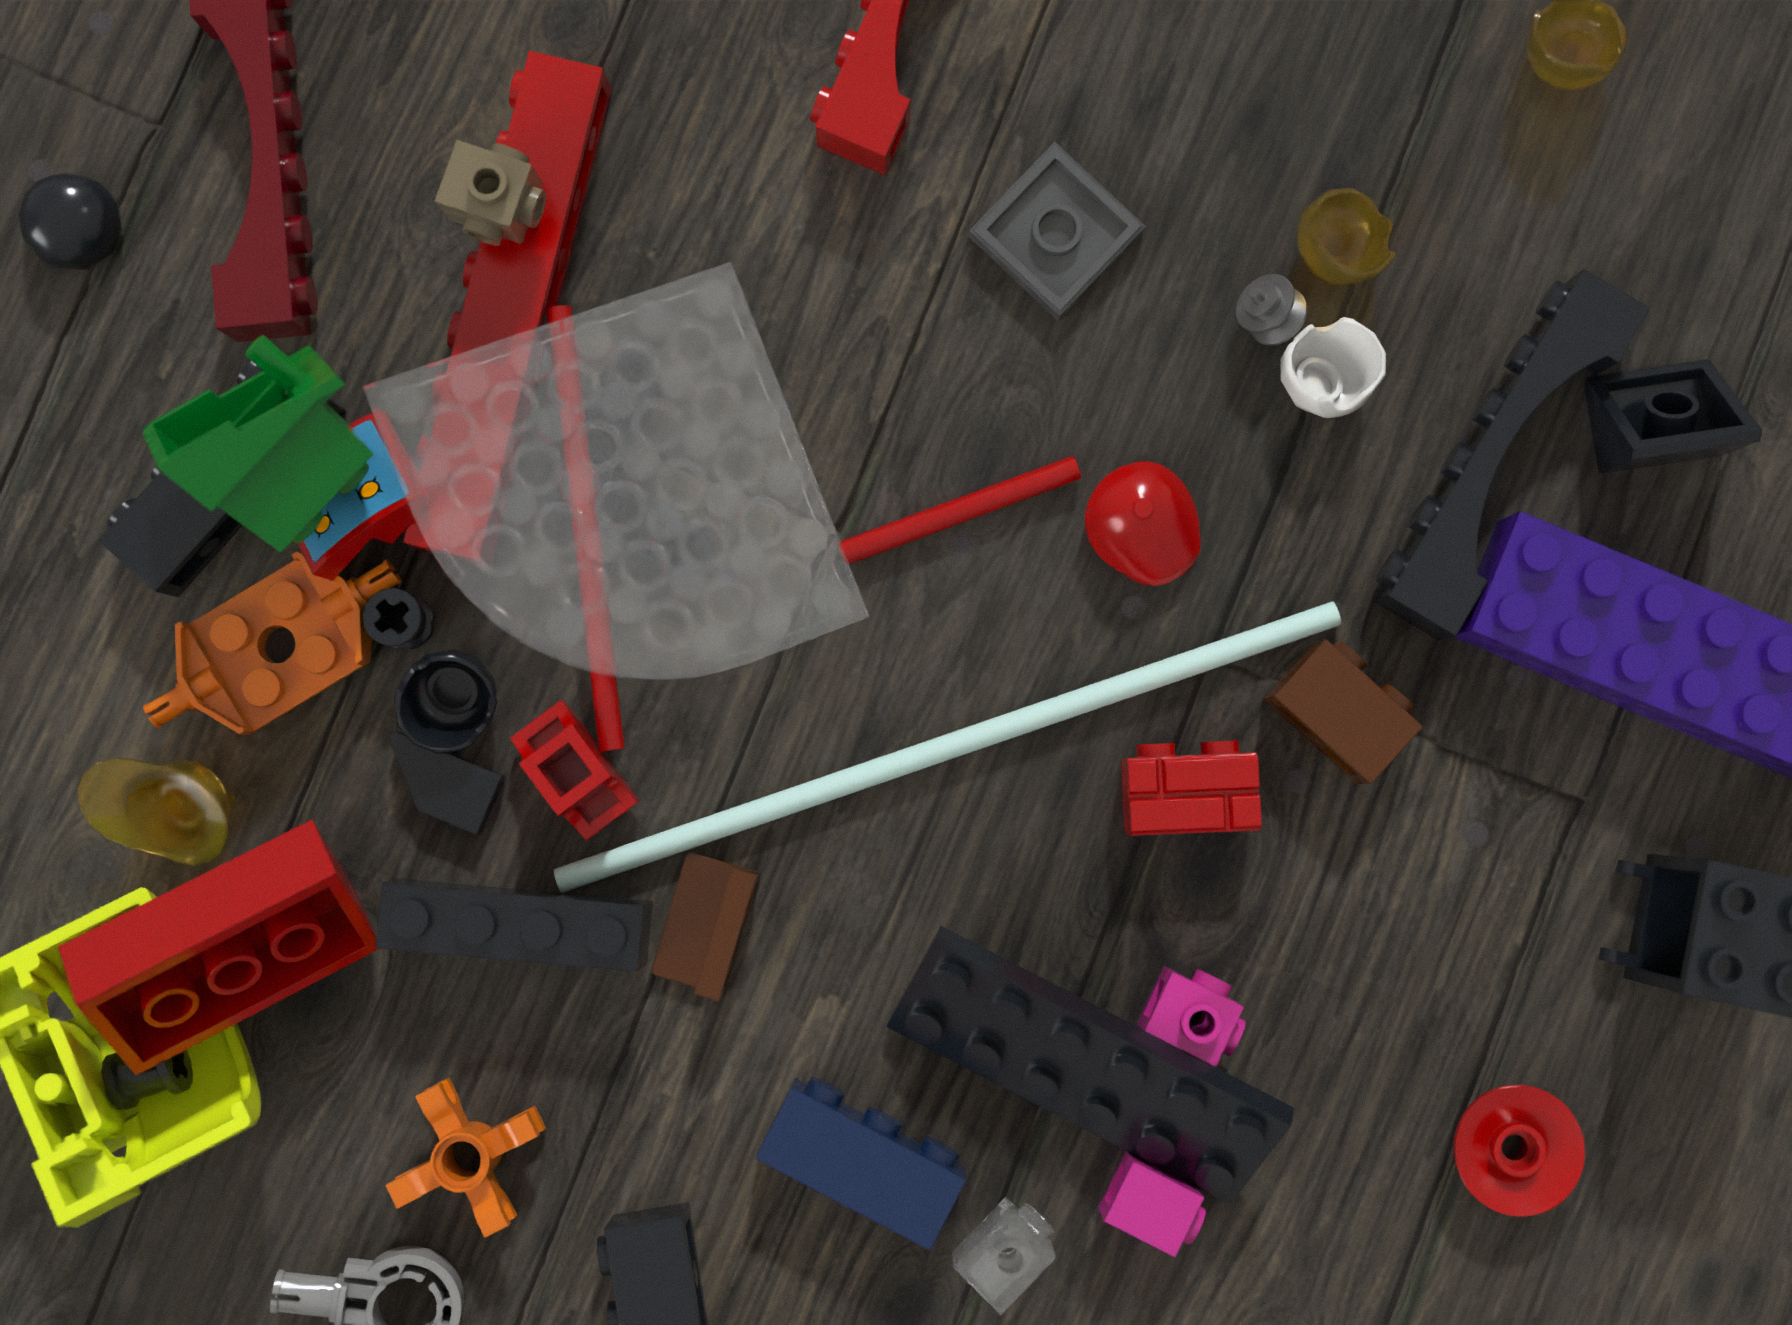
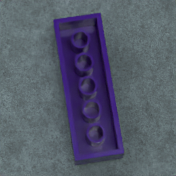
[1454,511,1792,779]

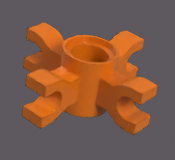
[385,1077,546,1238]

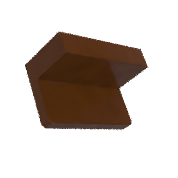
[652,852,761,1001]

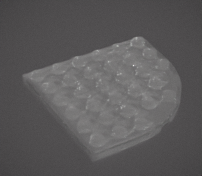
[363,262,870,680]

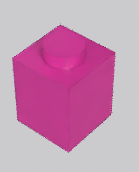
[1098,1151,1206,1257]

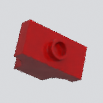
[510,700,640,841]

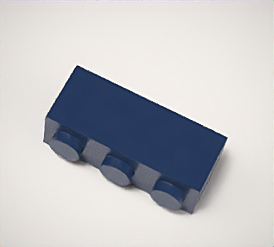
[755,1077,966,1251]

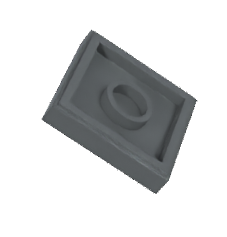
[968,142,1146,321]

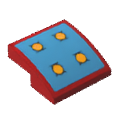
[298,411,432,581]

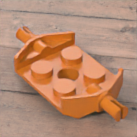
[143,551,402,735]

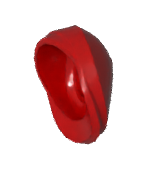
[1085,461,1201,586]

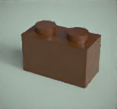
[1263,639,1423,784]

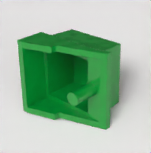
[142,335,374,553]

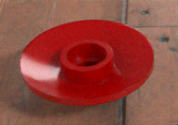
[1453,1084,1585,1217]

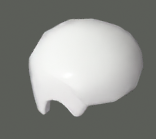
[1281,317,1386,418]

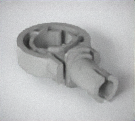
[270,1246,464,1325]

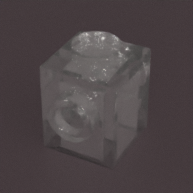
[952,1197,1057,1315]

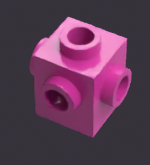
[1137,966,1245,1066]

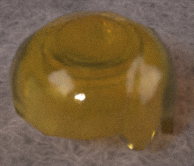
[1527,0,1626,91]
[1297,188,1396,285]

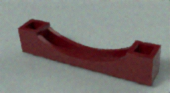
[189,0,318,342]

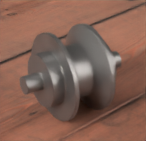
[1236,274,1308,346]

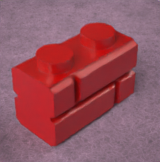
[1121,740,1262,836]

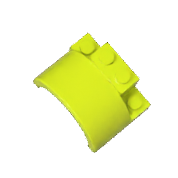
[0,887,261,1227]

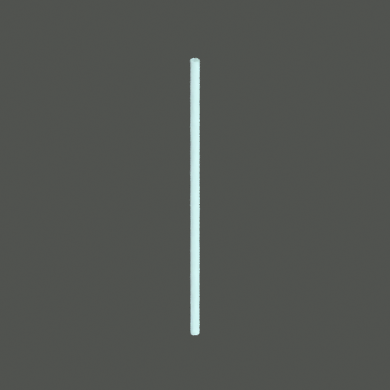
[554,601,1341,893]

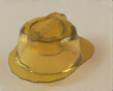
[77,757,235,865]

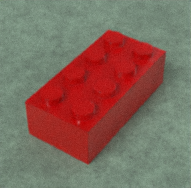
[58,820,378,1076]

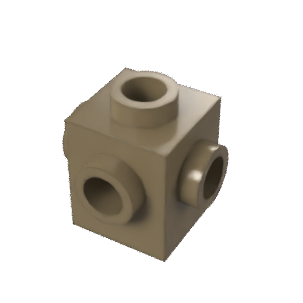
[435,140,547,246]

